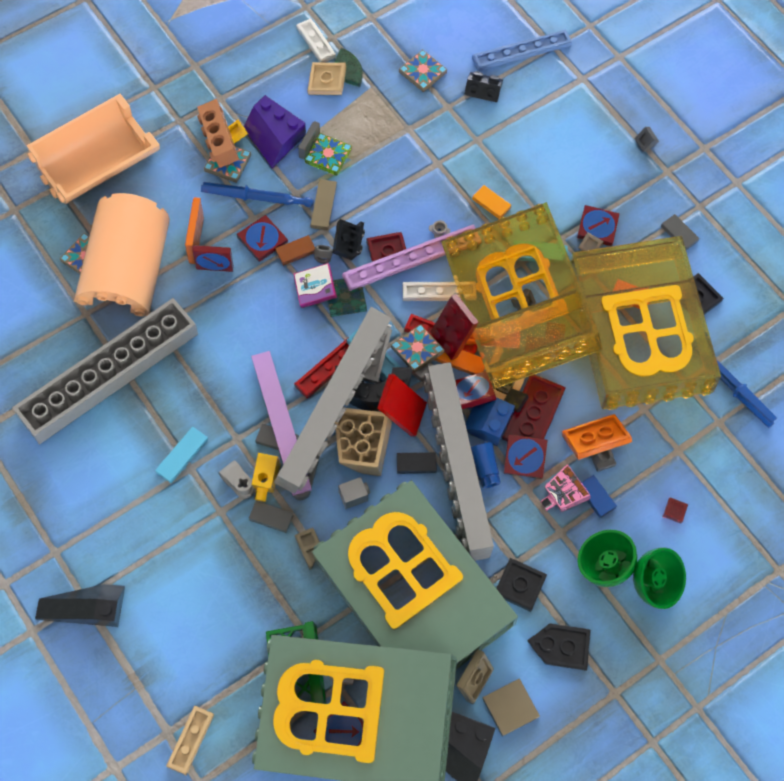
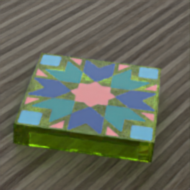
[305,133,352,176]

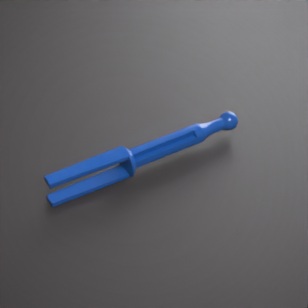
[201,182,314,207]
[691,339,777,428]

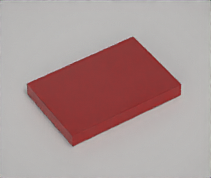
[377,374,427,436]

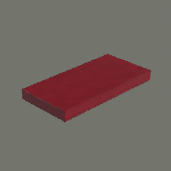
[502,373,566,442]

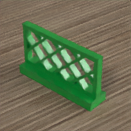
[266,621,327,712]

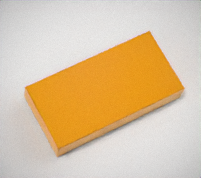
[472,185,511,220]

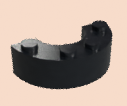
[335,366,412,411]

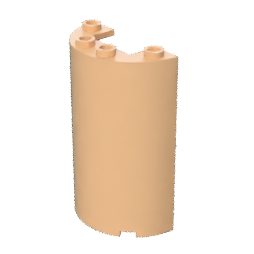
[27,94,160,204]
[74,193,170,317]

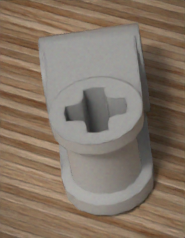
[218,460,254,499]

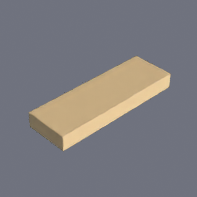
[166,705,214,776]

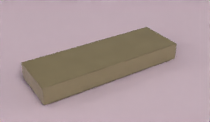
[310,179,337,230]

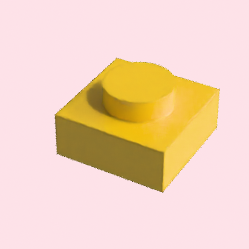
[228,119,248,144]

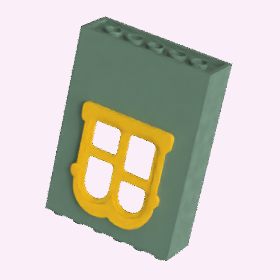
[312,480,518,670]
[252,635,457,781]

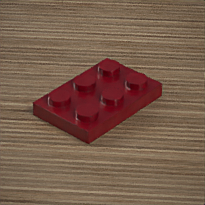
[430,294,479,360]

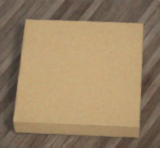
[307,62,347,95]

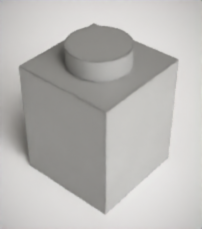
[338,477,370,509]

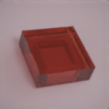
[662,497,688,524]

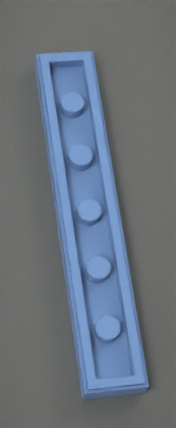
[472,30,572,71]

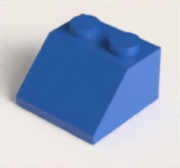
[465,398,515,446]

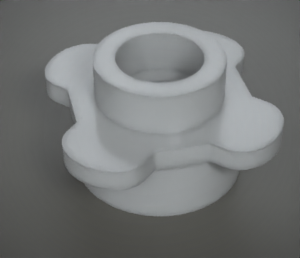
[429,220,450,238]

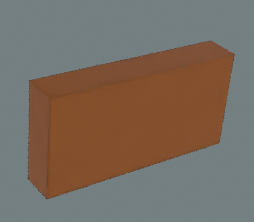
[275,235,315,266]

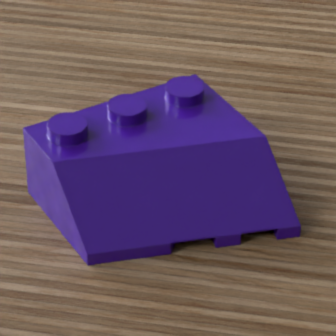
[244,95,306,169]

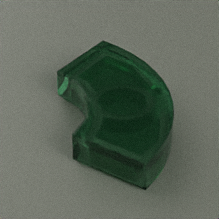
[335,48,363,87]

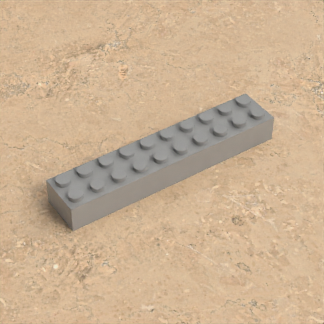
[12,298,198,445]
[274,307,392,494]
[423,362,494,561]

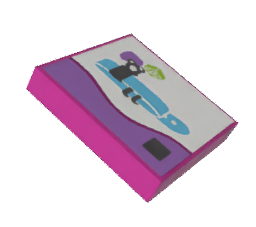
[294,263,337,308]

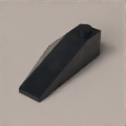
[35,584,125,627]

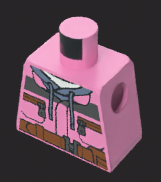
[540,465,591,512]

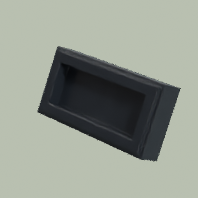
[397,452,437,474]

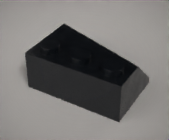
[446,712,496,781]

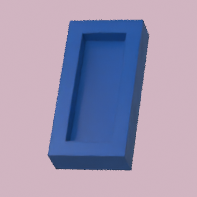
[581,475,617,518]

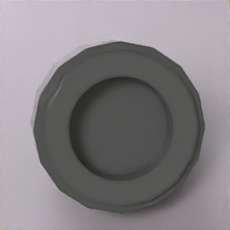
[314,245,333,264]

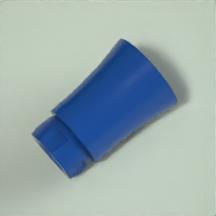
[471,442,501,489]

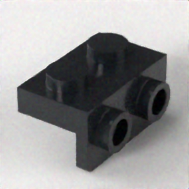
[464,71,503,102]
[332,219,365,260]

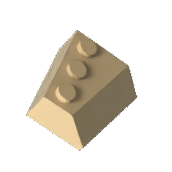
[335,408,392,476]

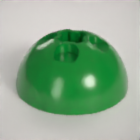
[577,530,638,587]
[633,548,686,609]

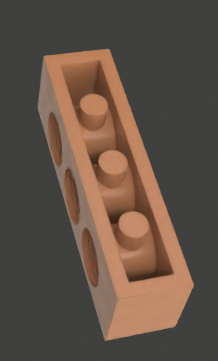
[197,99,240,168]

